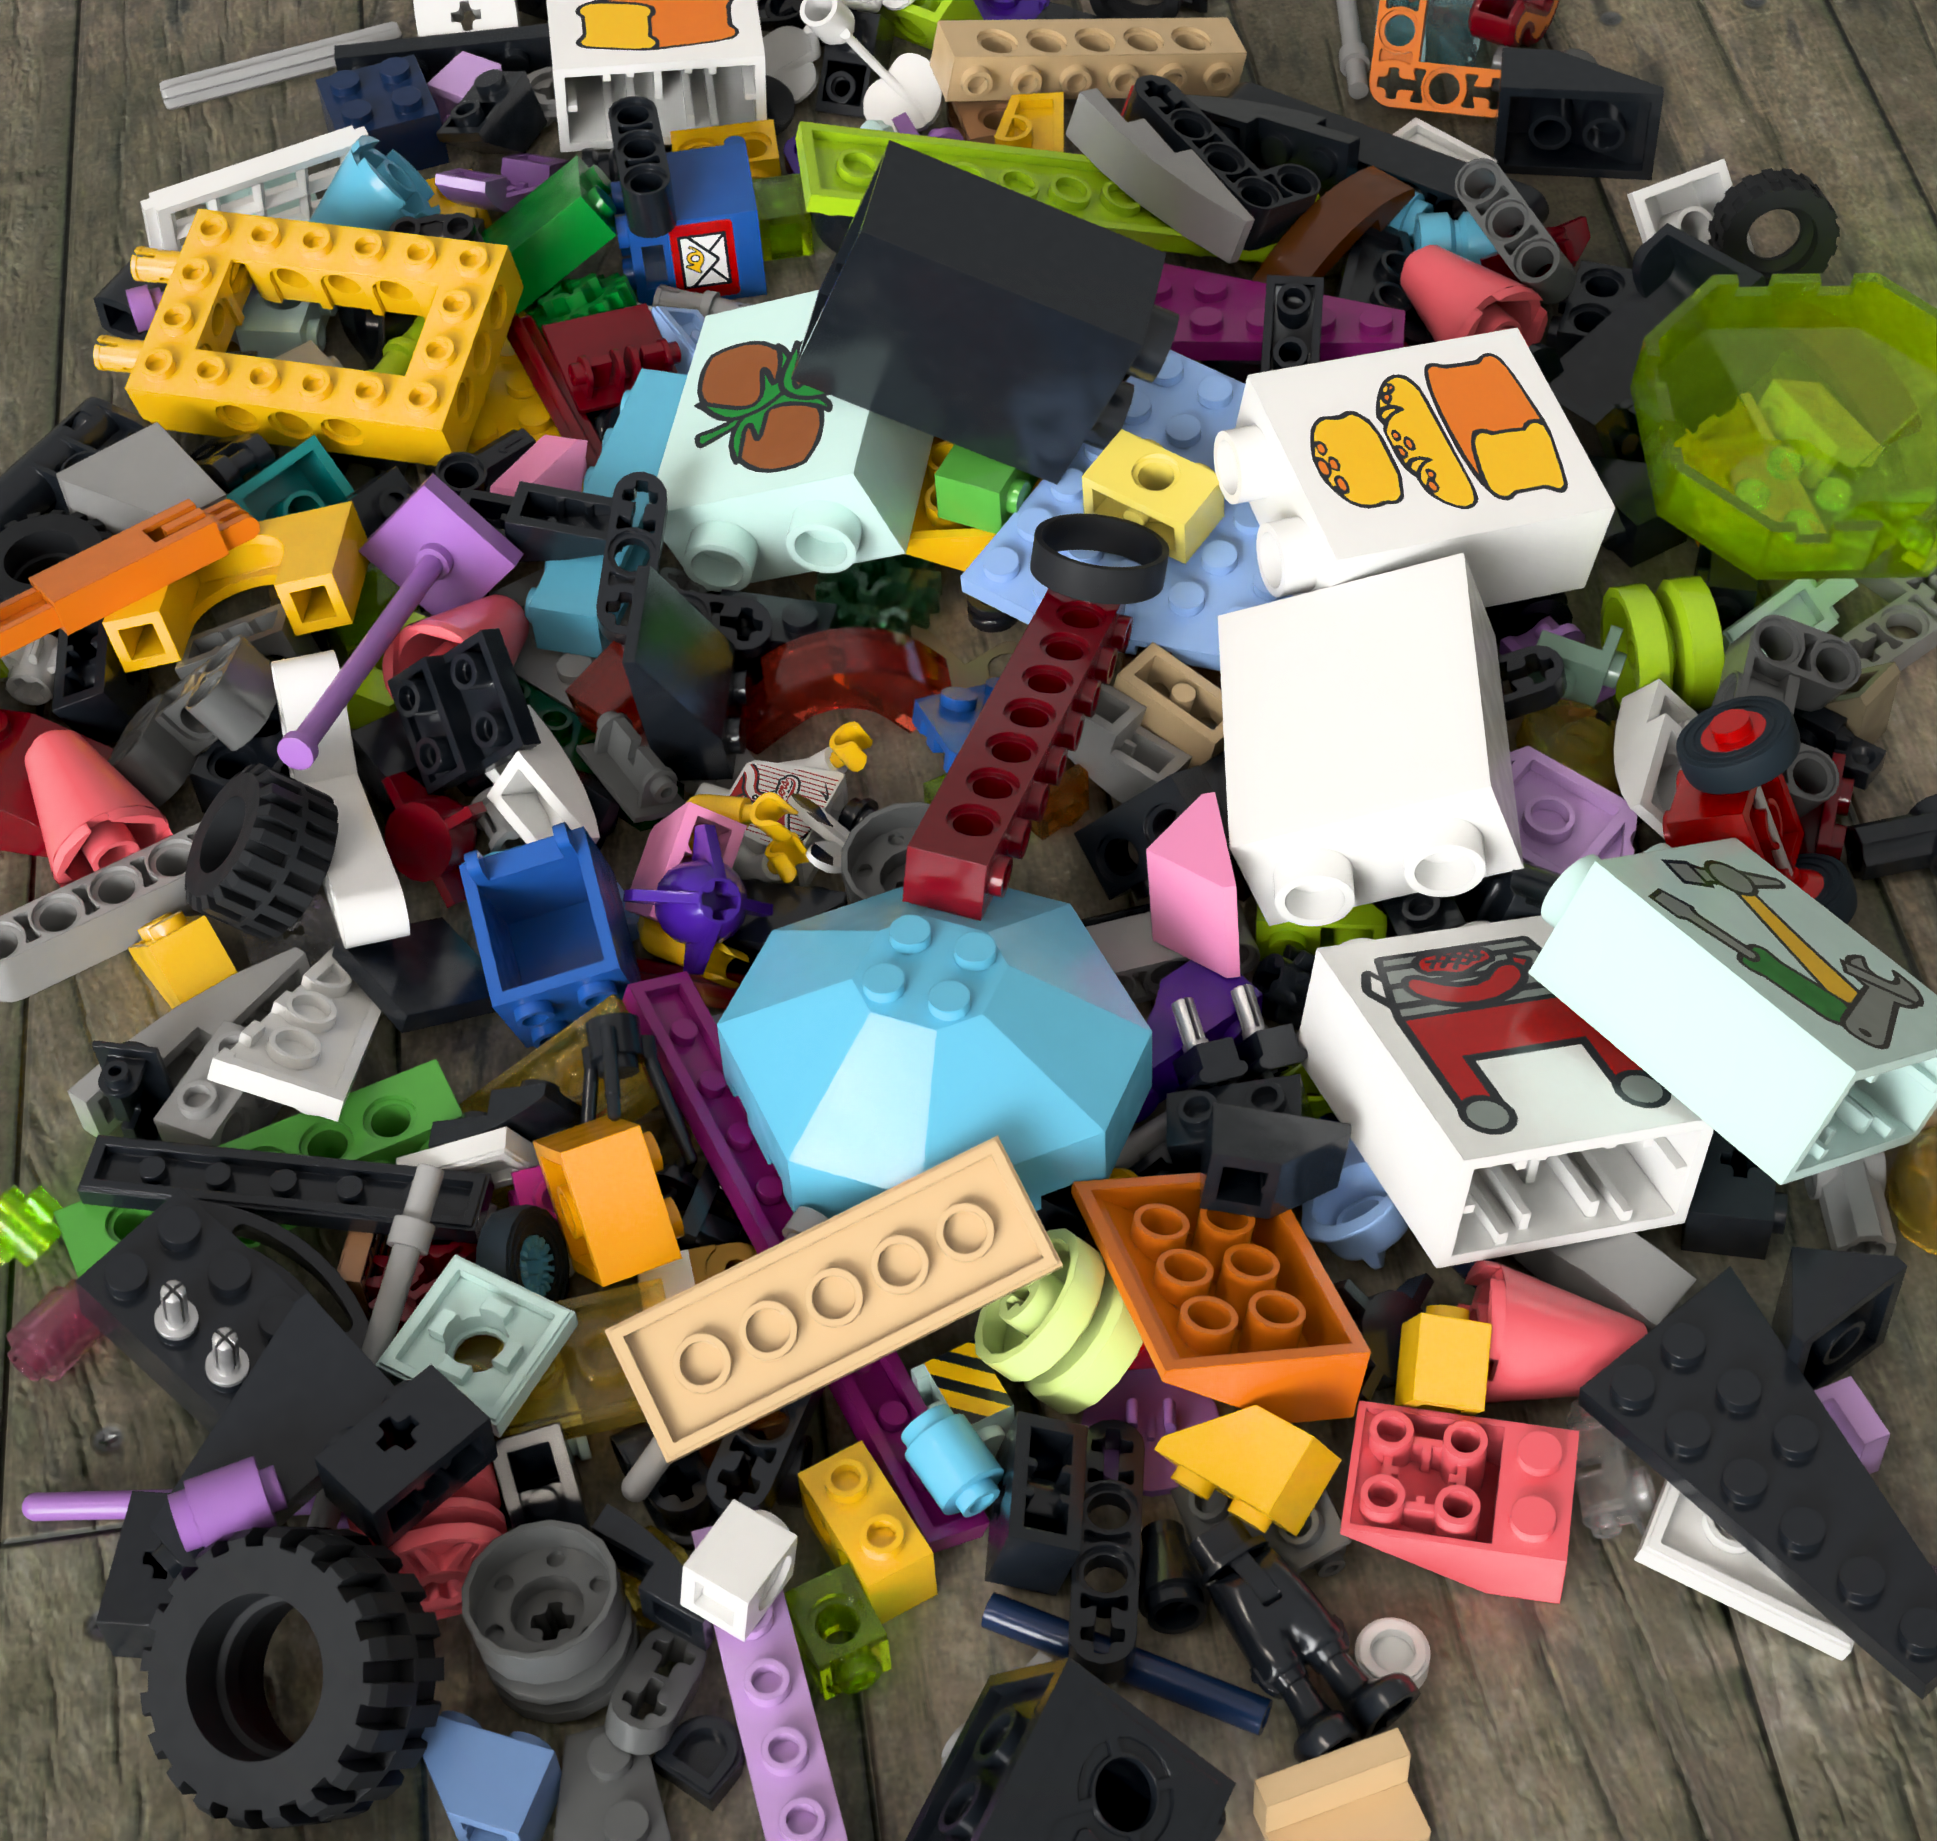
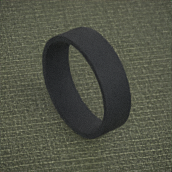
[1030,514,1169,604]

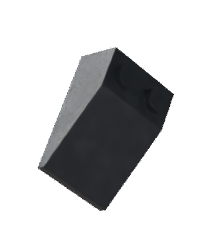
[1493,48,1664,180]
[622,566,753,781]

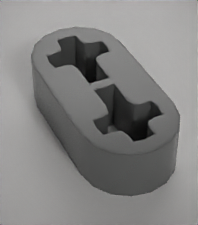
[604,1627,707,1755]

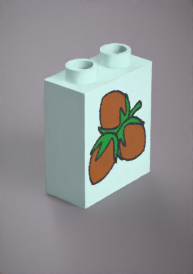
[649,290,934,592]

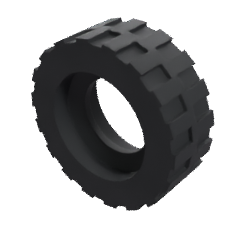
[1708,168,1840,298]

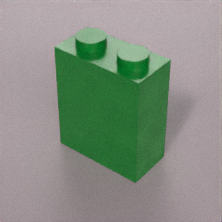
[481,155,617,314]

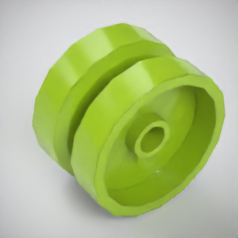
[1600,575,1725,711]

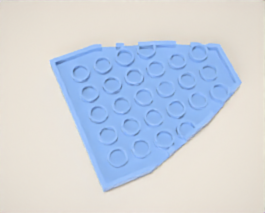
[960,350,1293,671]

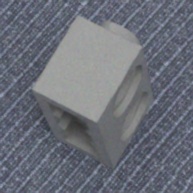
[153,1020,283,1146]

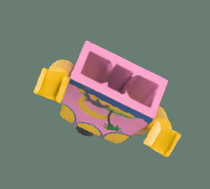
[625,792,799,989]

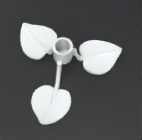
[763,0,944,133]

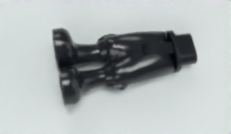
[1188,1515,1421,1763]

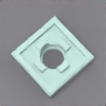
[375,1254,578,1438]

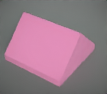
[1146,792,1241,979]

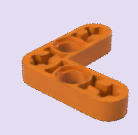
[1369,0,1501,119]

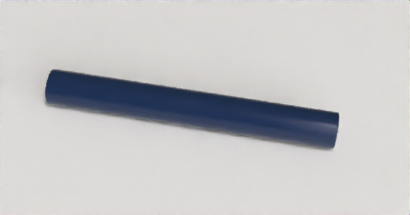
[981,1592,1273,1736]

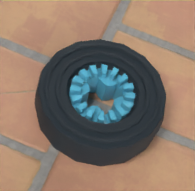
[476,1204,570,1306]

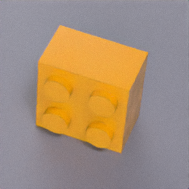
[532,1115,685,1287]

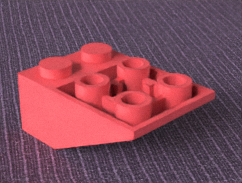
[1340,1400,1579,1604]

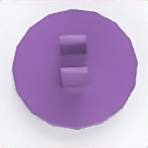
[1081,1369,1219,1497]

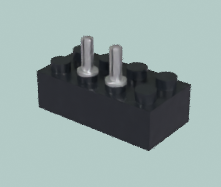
[75,1188,369,1432]

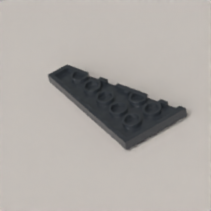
[1578,1266,1937,1700]

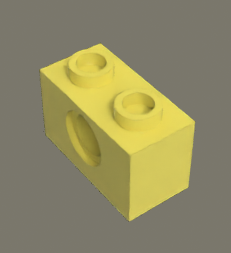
[1082,429,1224,564]

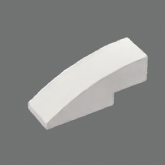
[1613,679,1698,839]
[485,705,600,844]

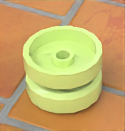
[974,1228,1143,1414]

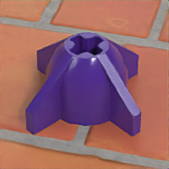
[623,824,773,975]

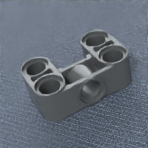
[1712,615,1862,819]
[108,634,277,808]

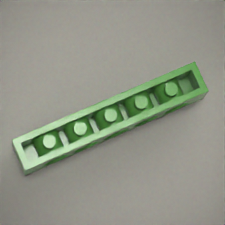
[54,1059,463,1278]

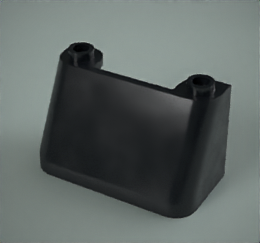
[1529,223,1782,465]

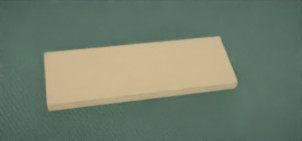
[604,1135,1063,1464]

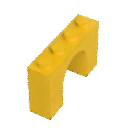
[102,501,369,673]

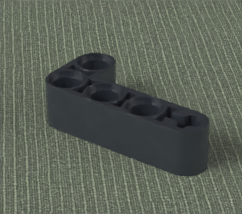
[1123,75,1321,251]

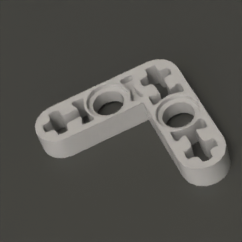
[1827,511,1937,671]

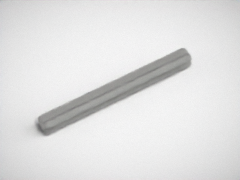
[159,21,403,110]

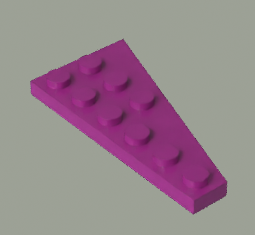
[1154,263,1405,361]

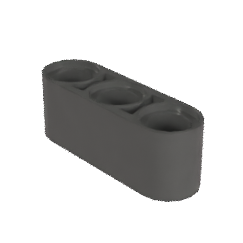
[1455,158,1576,305]

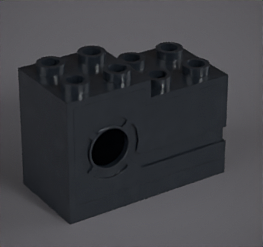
[905,1657,1236,1841]

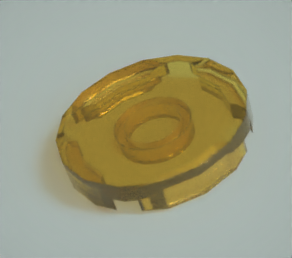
[1515,699,1621,795]

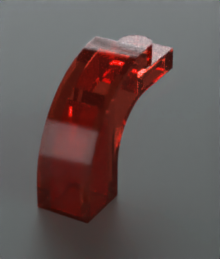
[741,628,952,755]

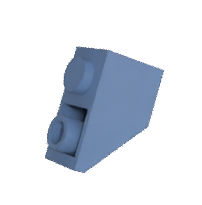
[421,1710,561,1841]

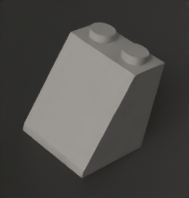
[56,422,227,536]

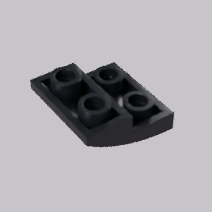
[387,628,541,795]

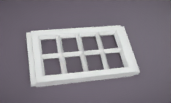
[140,125,368,251]

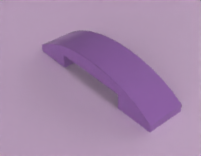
[435,153,570,213]

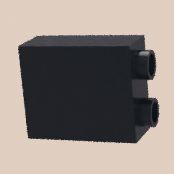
[791,140,1179,484]

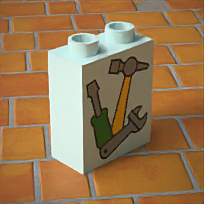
[1528,837,1937,1185]

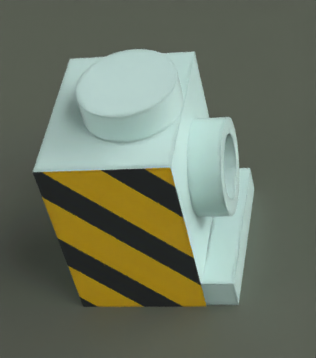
[911,1340,1015,1457]

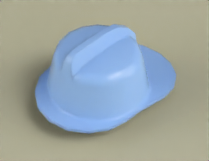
[1301,1138,1409,1270]

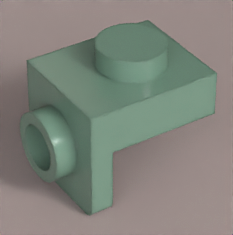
[1528,625,1628,708]

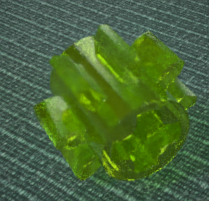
[0,1184,63,1268]

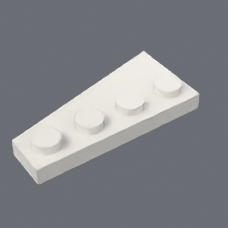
[207,947,383,1122]

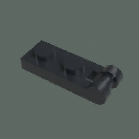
[188,433,275,493]

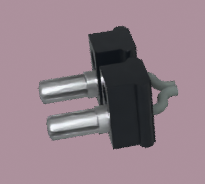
[1171,984,1308,1092]

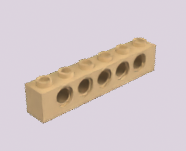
[930,17,1247,102]

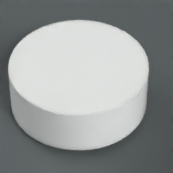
[1354,1617,1431,1689]

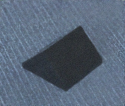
[1772,1247,1907,1390]

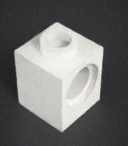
[680,1499,798,1642]

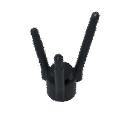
[580,1012,698,1166]

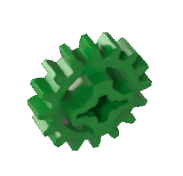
[527,272,637,343]

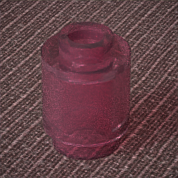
[7,1279,104,1382]

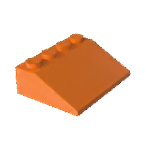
[1071,1173,1371,1423]

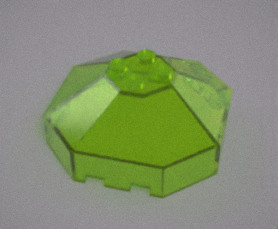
[1630,273,1937,580]

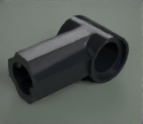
[435,428,536,496]
[1844,794,1937,881]

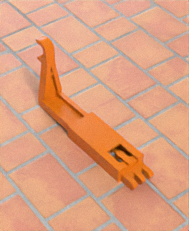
[0,499,260,658]

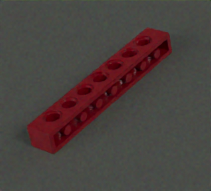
[902,588,1133,921]

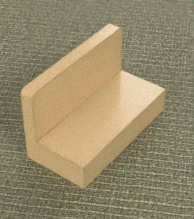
[1253,1727,1431,1841]

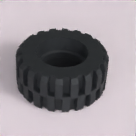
[140,1526,444,1830]

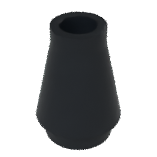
[1138,1519,1211,1634]

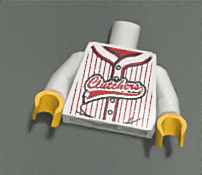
[695,721,873,887]

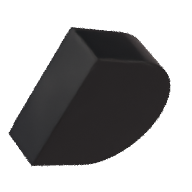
[651,1715,745,1811]

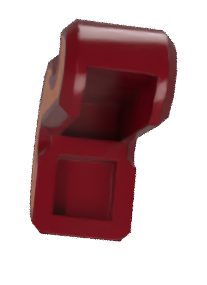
[1468,0,1560,48]

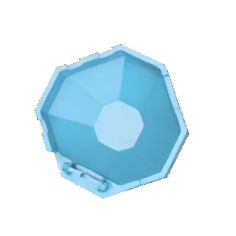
[717,886,1152,1219]

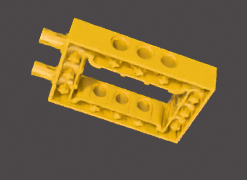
[93,209,524,466]

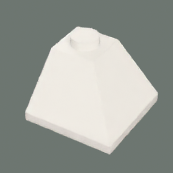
[1627,159,1755,254]

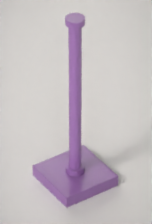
[277,473,523,770]

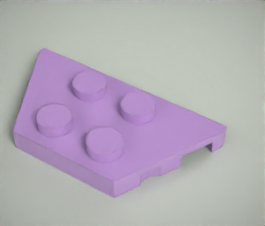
[1510,745,1638,874]

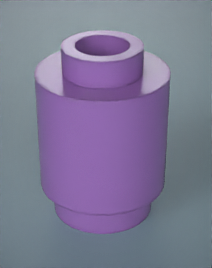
[167,1456,288,1552]

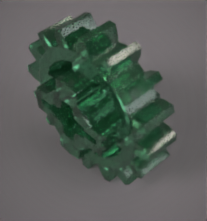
[814,554,942,647]

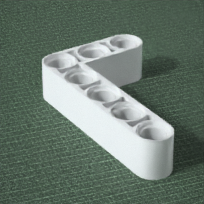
[271,650,410,949]

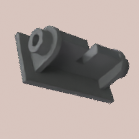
[576,711,685,823]

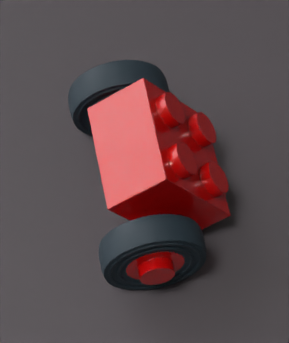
[1663,696,1857,924]

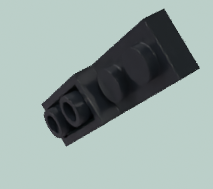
[1186,95,1360,190]
[1261,275,1324,372]

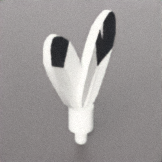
[788,793,850,874]

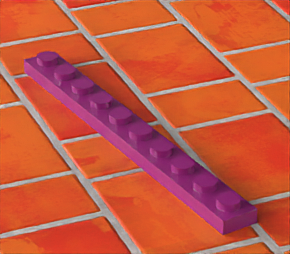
[622,971,990,1553]

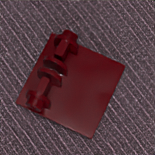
[542,303,681,415]

